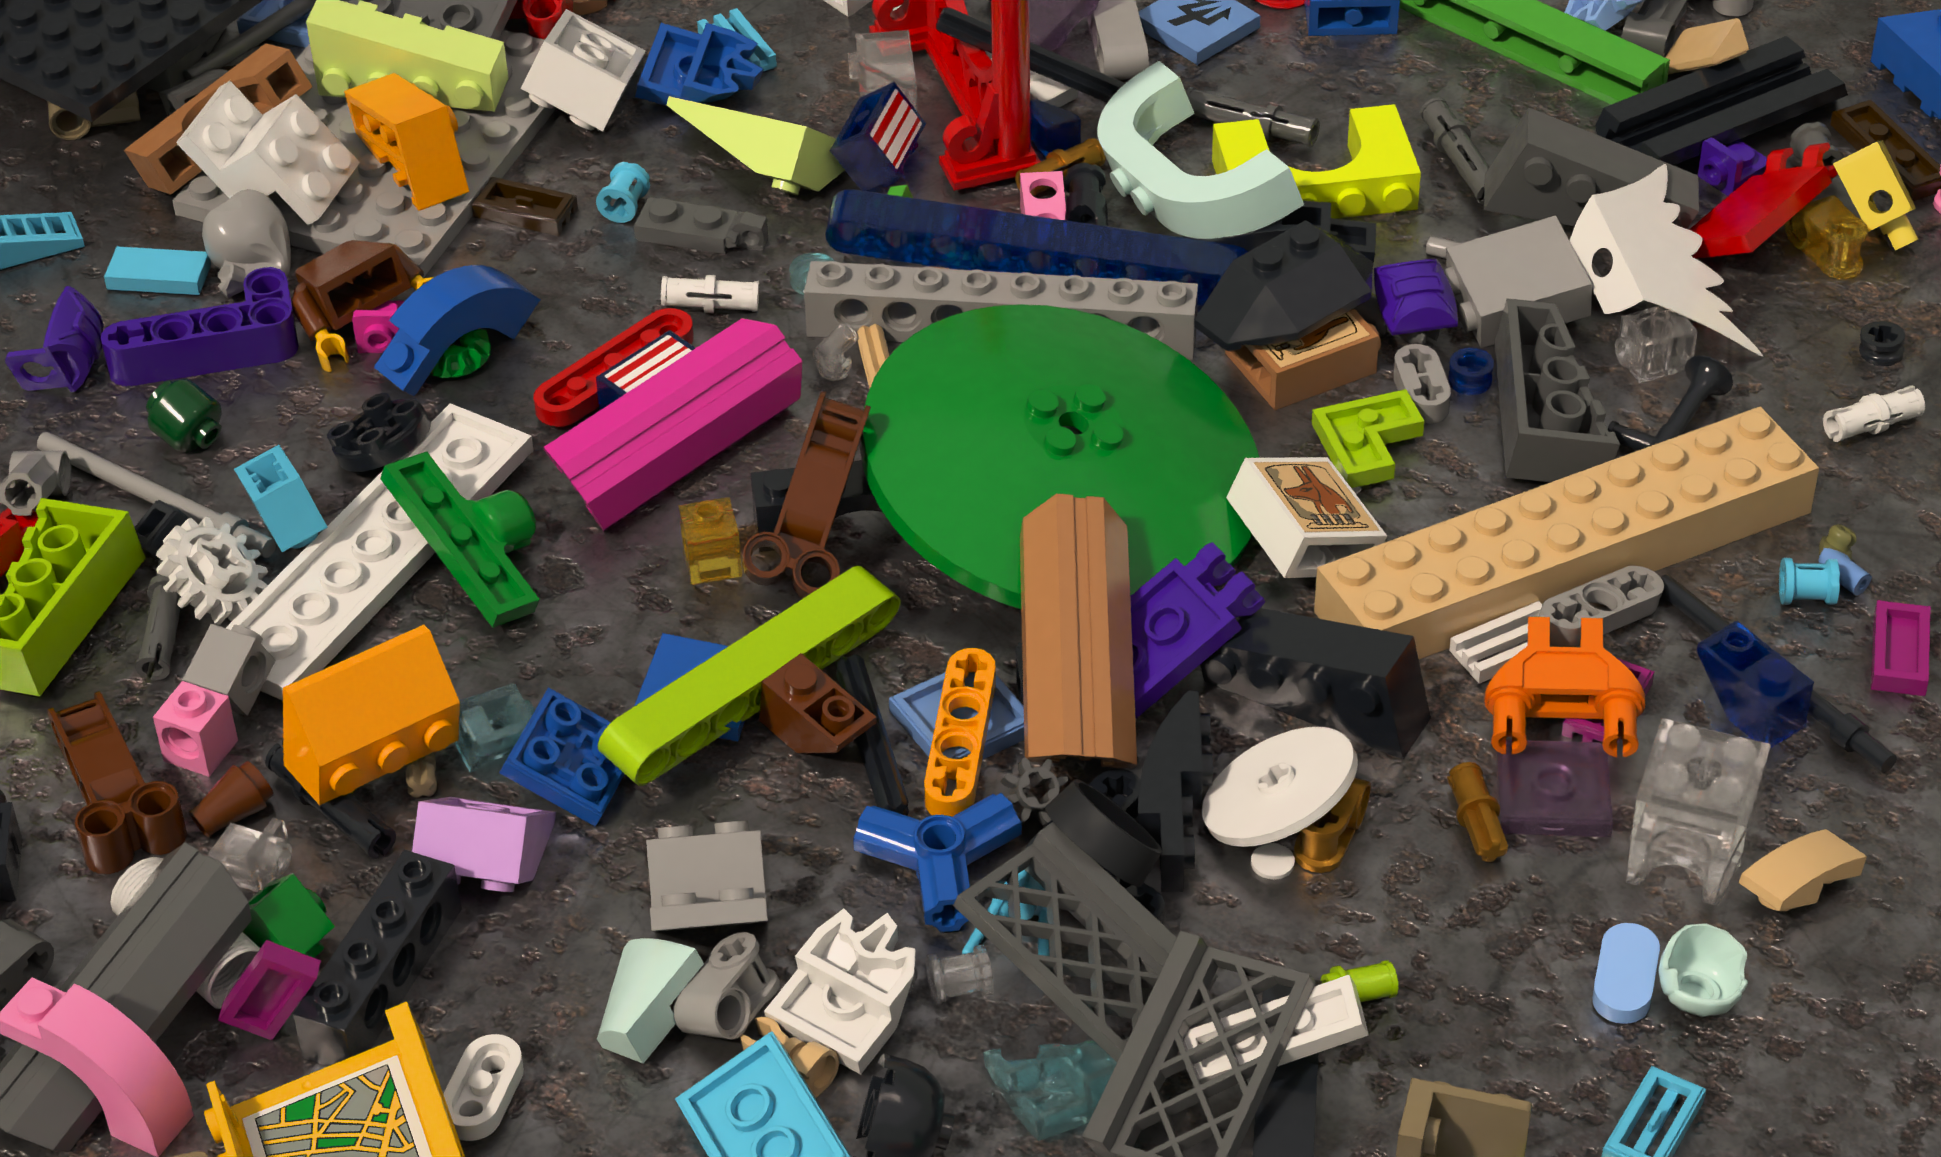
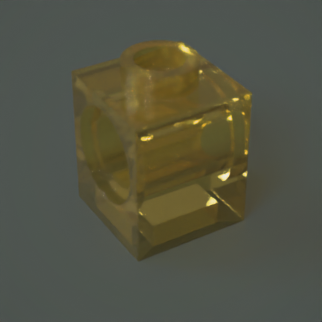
[678,497,742,585]

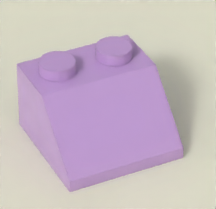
[412,797,556,892]

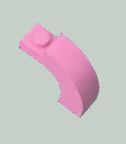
[0,977,194,1157]

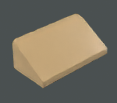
[1665,18,1749,74]

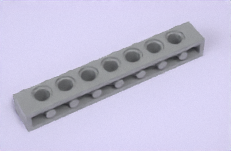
[804,261,1198,360]

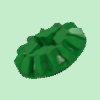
[429,329,491,378]

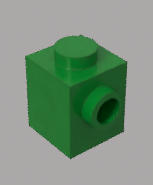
[243,873,335,958]

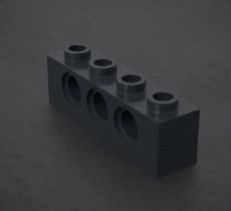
[293,849,462,1066]

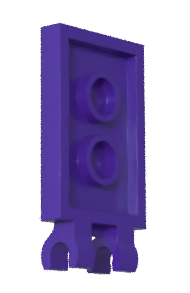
[1130,542,1266,719]

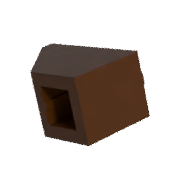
[759,653,877,753]

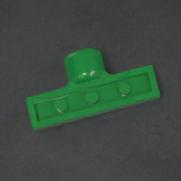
[380,451,540,628]

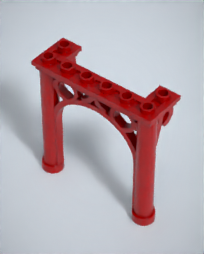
[869,0,1041,191]

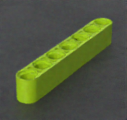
[597,566,900,786]

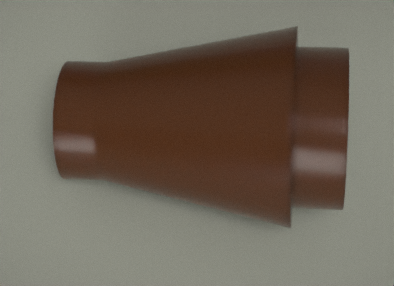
[188,761,274,838]

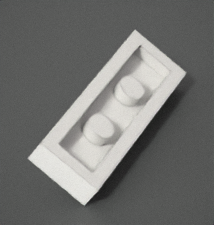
[1184,975,1369,1084]

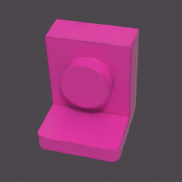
[352,300,404,353]

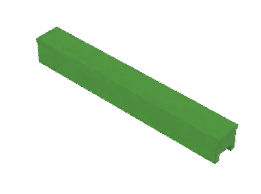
[1399,0,1670,105]

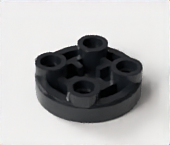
[327,393,431,472]

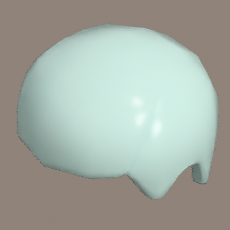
[1658,923,1748,1017]

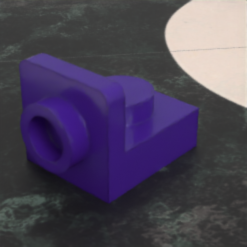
[1698,137,1767,196]

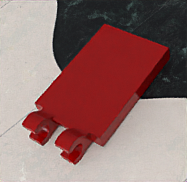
[1689,143,1838,259]

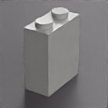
[1443,216,1592,348]

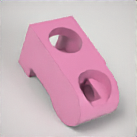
[1020,171,1066,256]

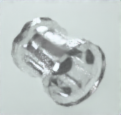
[926,944,994,1006]

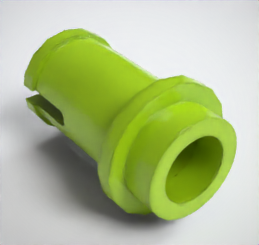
[1320,960,1399,1002]

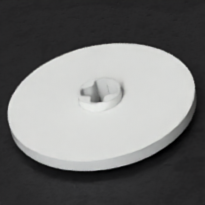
[1202,727,1358,847]

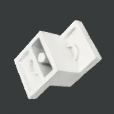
[176,81,360,225]

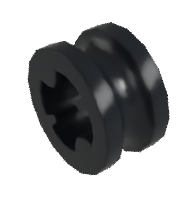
[1859,321,1905,366]

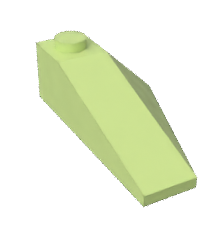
[666,96,847,195]

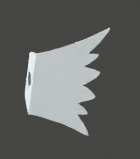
[1570,164,1764,357]

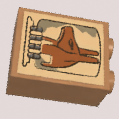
[1225,308,1381,410]

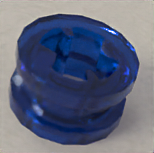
[1448,347,1494,395]

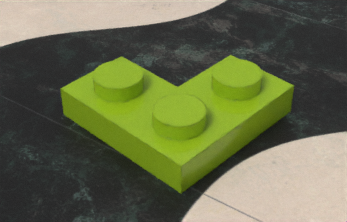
[1312,389,1424,488]

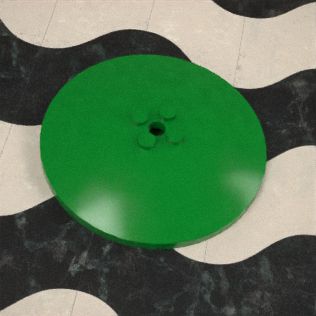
[860,304,1259,609]

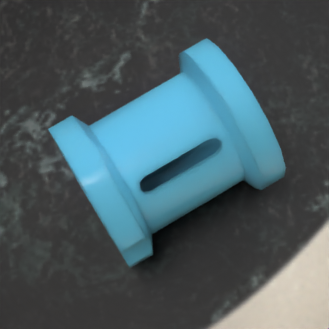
[596,162,650,223]
[1779,558,1840,605]

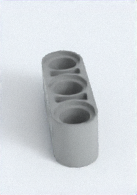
[1085,0,1149,80]

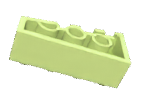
[306,0,509,112]

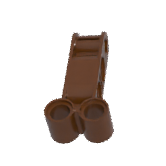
[742,391,871,598]
[47,691,187,874]

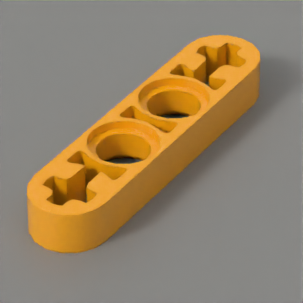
[924,648,996,817]

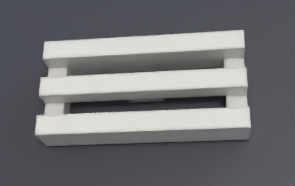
[1449,601,1554,684]

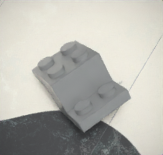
[646,821,768,932]

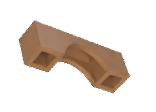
[124,43,313,195]

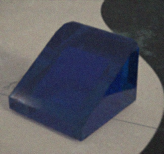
[1030,99,1081,157]

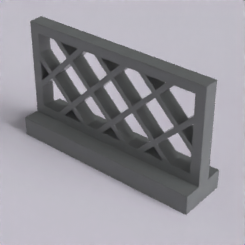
[953,822,1218,1062]
[1082,931,1316,1157]

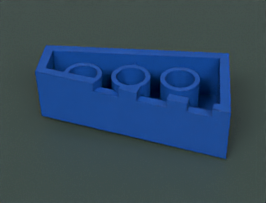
[1870,9,1941,119]

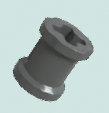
[1790,122,1844,180]

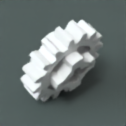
[156,517,268,625]

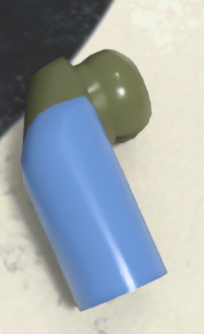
[1818,524,1872,596]

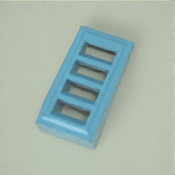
[0,212,85,270]

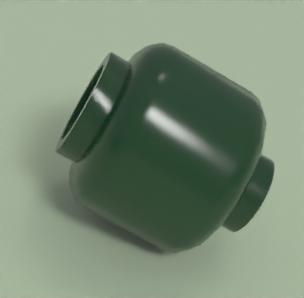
[146,379,222,453]

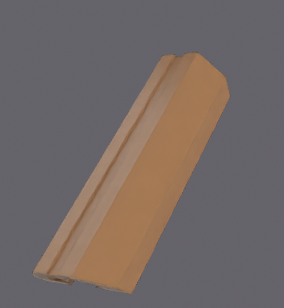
[1020,493,1137,769]

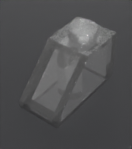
[847,30,918,117]

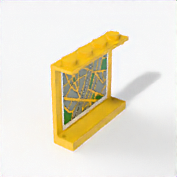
[204,1002,465,1157]

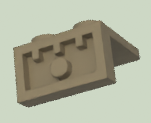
[1396,1078,1532,1157]

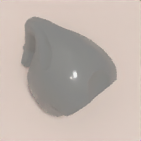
[202,189,291,298]

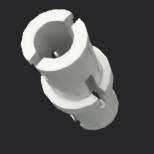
[661,275,759,314]
[1823,385,1925,442]

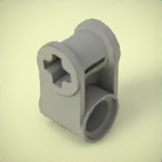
[673,932,780,1040]

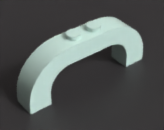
[1097,61,1304,239]

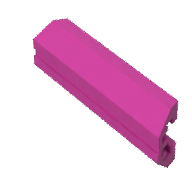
[544,318,802,531]

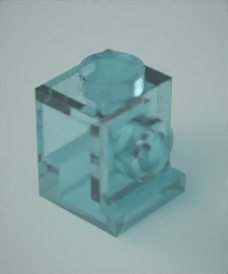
[454,683,535,773]

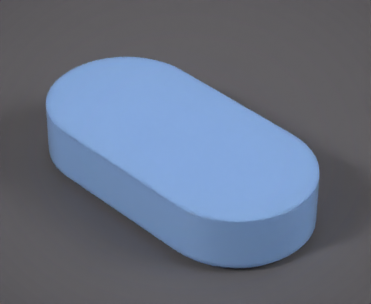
[1592,923,1660,1024]

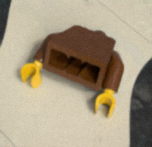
[292,240,433,372]

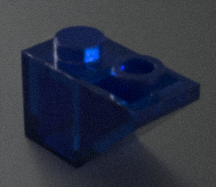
[1696,620,1814,751]

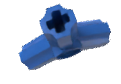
[853,793,1022,932]

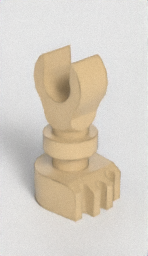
[740,1017,839,1098]

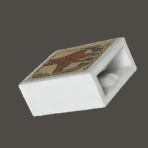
[1226,457,1387,578]

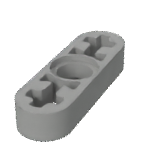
[1538,566,1664,647]

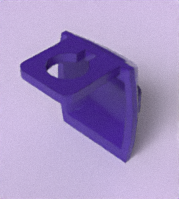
[1374,259,1458,335]
[5,286,104,392]

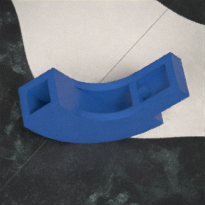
[374,265,541,397]

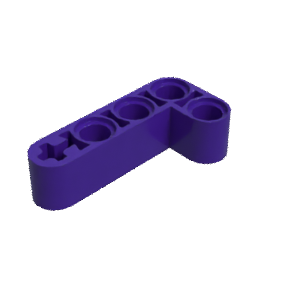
[101,267,299,386]

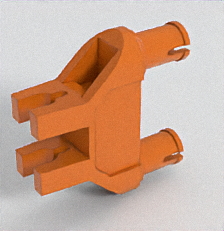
[1484,617,1646,757]

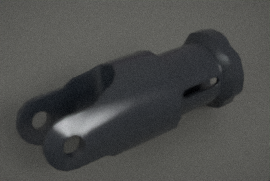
[1064,163,1108,258]

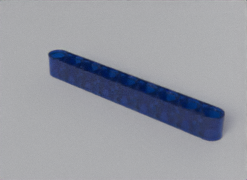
[825,190,1248,306]

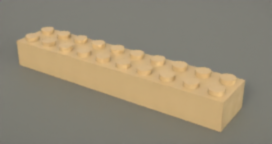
[1314,406,1819,660]

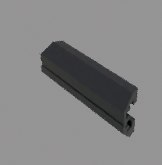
[1596,36,1848,166]

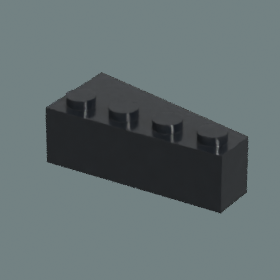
[1200,608,1431,760]

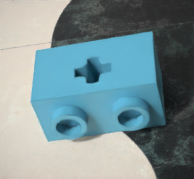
[234,445,328,552]

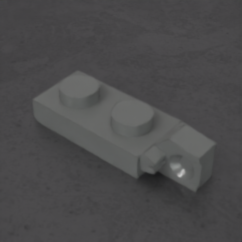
[634,197,769,254]

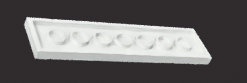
[226,403,534,701]

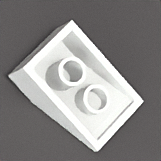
[521,9,646,131]

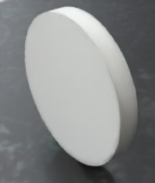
[1251,843,1295,880]

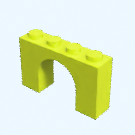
[1212,104,1421,219]

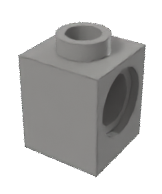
[182,624,276,716]

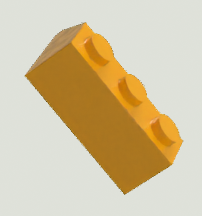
[283,625,460,806]

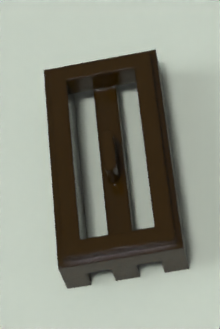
[472,177,578,236]

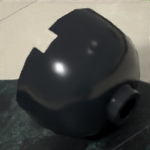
[853,1054,954,1157]

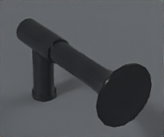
[1608,355,1733,451]

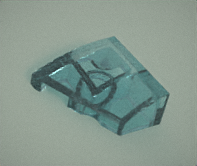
[983,1040,1117,1141]

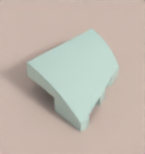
[597,938,704,1064]

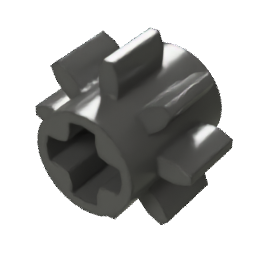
[1000,757,1068,827]

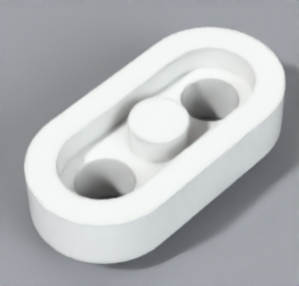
[444,1034,524,1141]

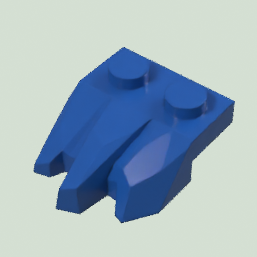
[635,23,764,106]

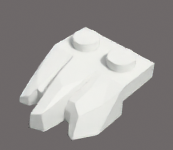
[764,908,915,1075]

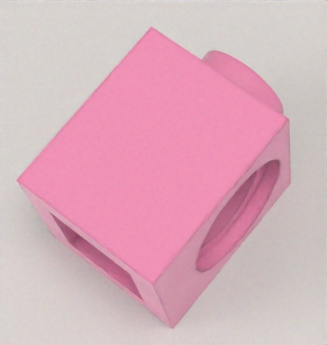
[153,681,238,777]

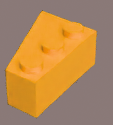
[344,73,469,211]

